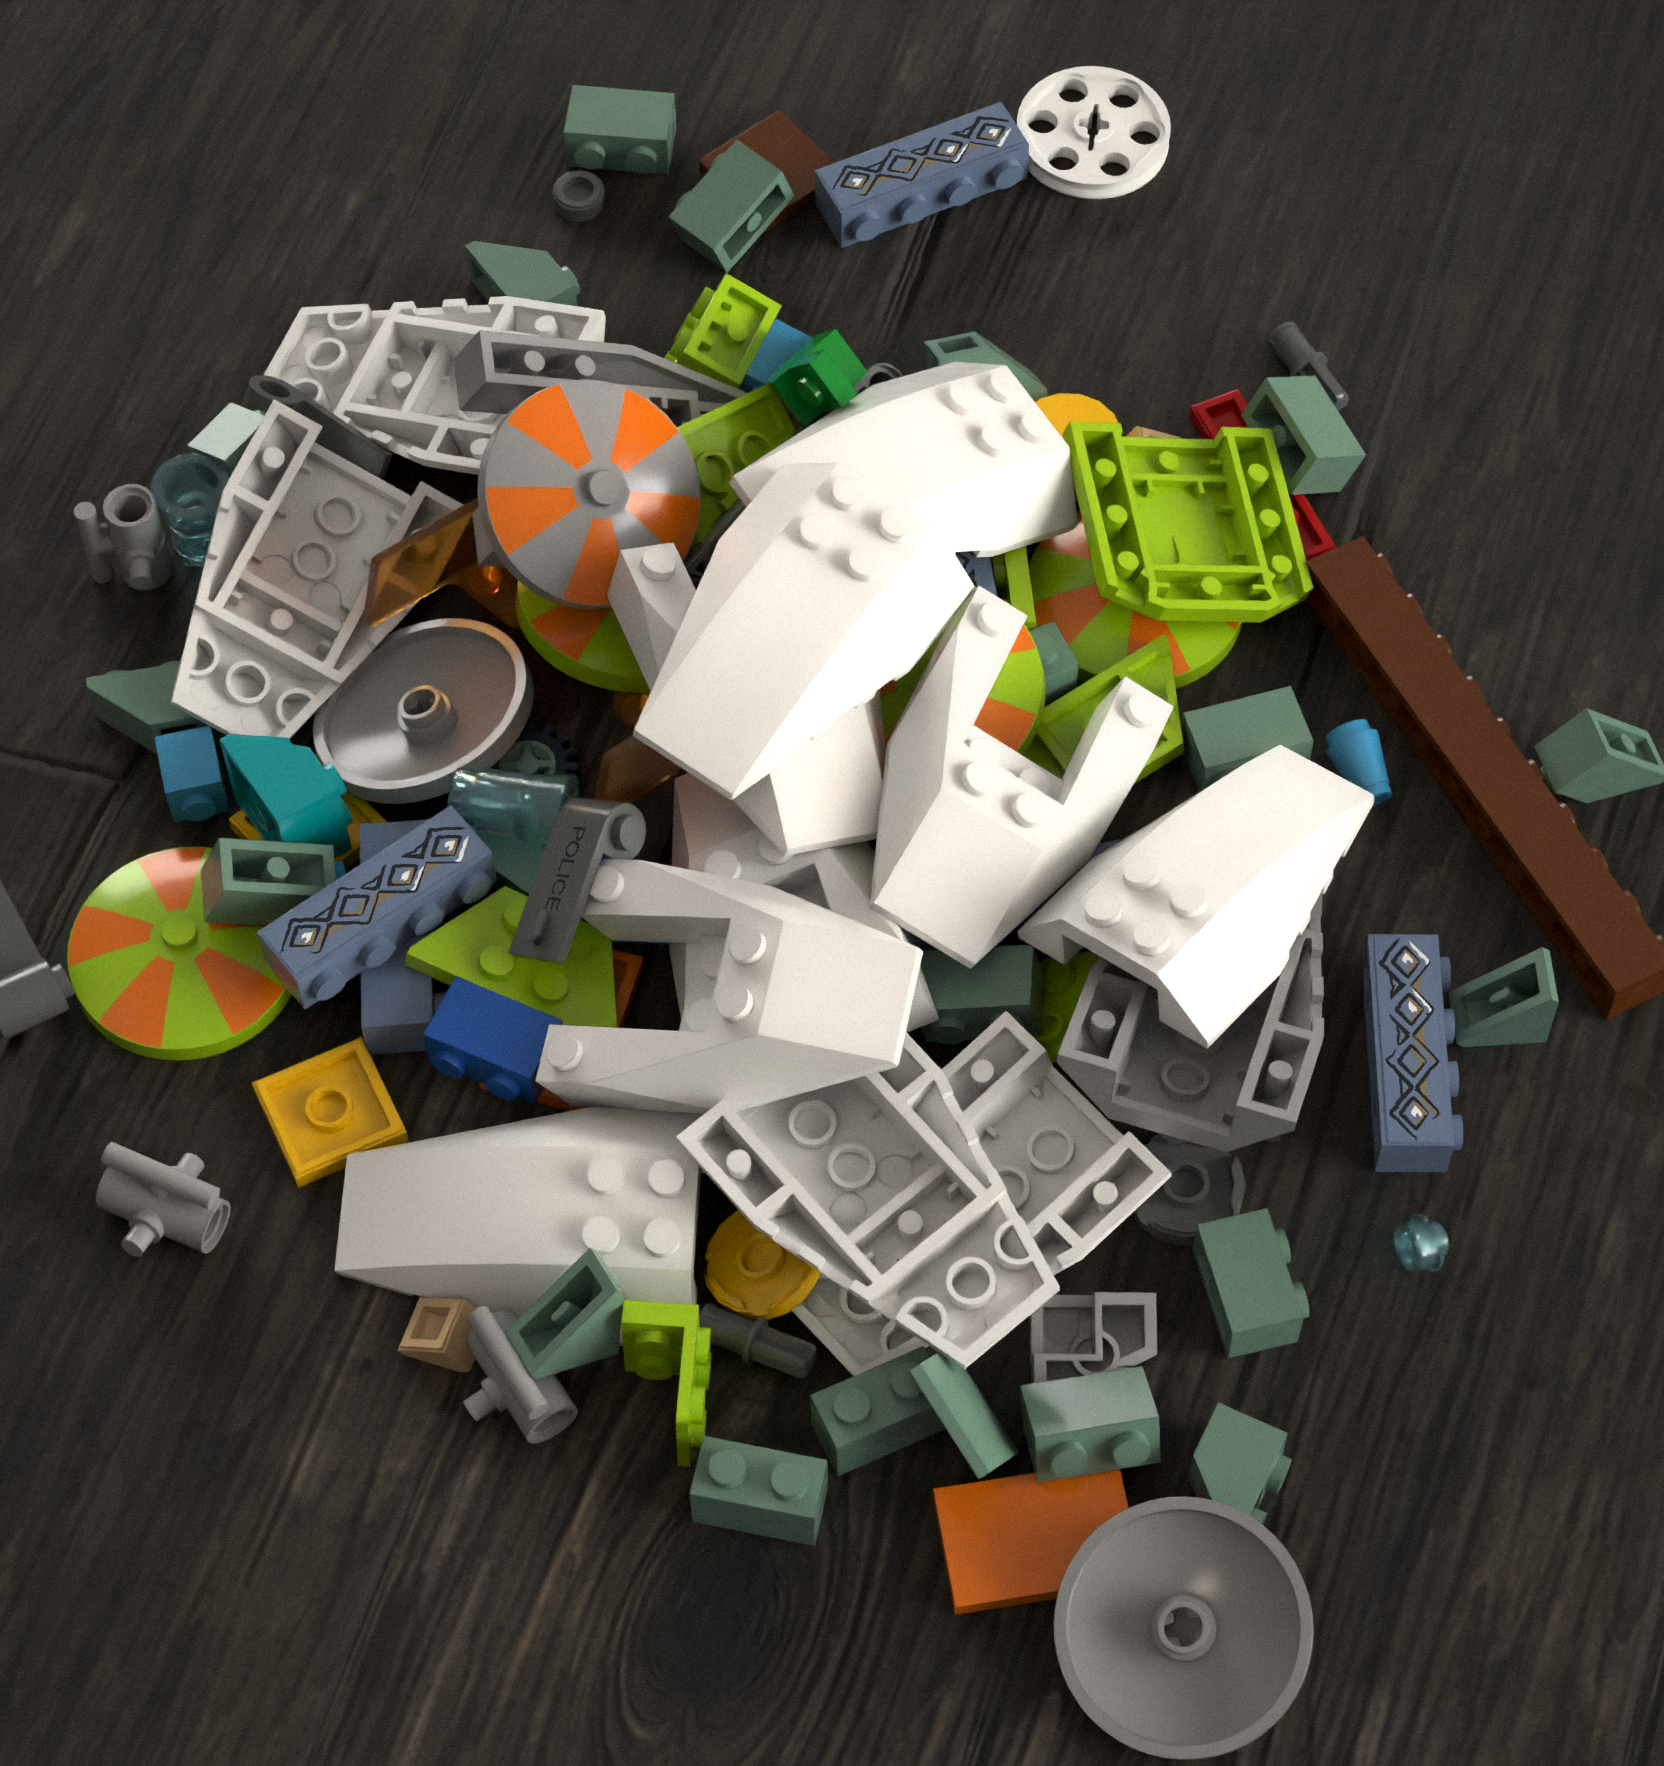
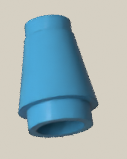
[1325,719,1393,807]

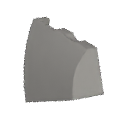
[1029,1292,1157,1384]

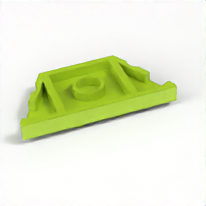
[1023,634,1184,784]
[404,886,617,1028]

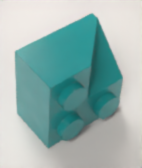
[219,734,353,858]

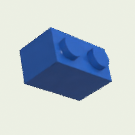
[423,977,563,1105]

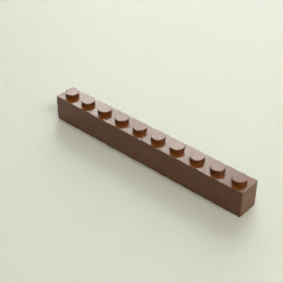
[1306,536,1664,1020]

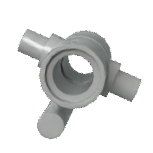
[73,484,173,590]
[96,1142,231,1257]
[463,1306,578,1443]

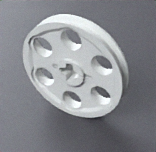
[1017,66,1171,199]

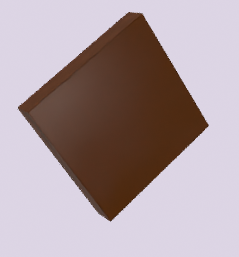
[699,110,835,234]

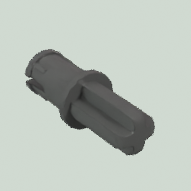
[1267,321,1349,412]
[699,1303,817,1378]

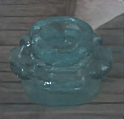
[1394,1214,1449,1272]

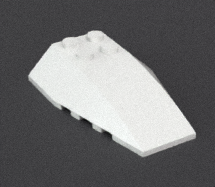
[264,296,606,475]
[729,362,1078,558]
[170,399,469,739]
[633,462,975,800]
[1018,745,1374,1049]
[791,1011,1172,1376]
[676,1032,1060,1369]
[334,1107,705,1346]

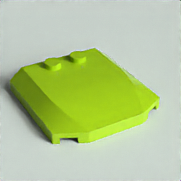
[1062,421,1313,623]

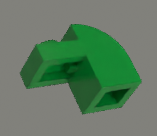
[768,329,868,427]

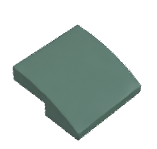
[909,1352,1019,1479]

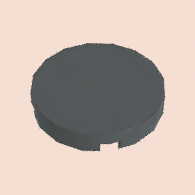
[1132,1133,1246,1246]

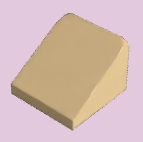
[398,1297,476,1372]

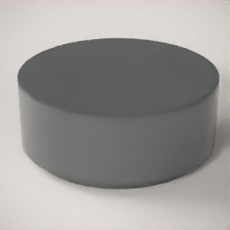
[552,170,605,222]

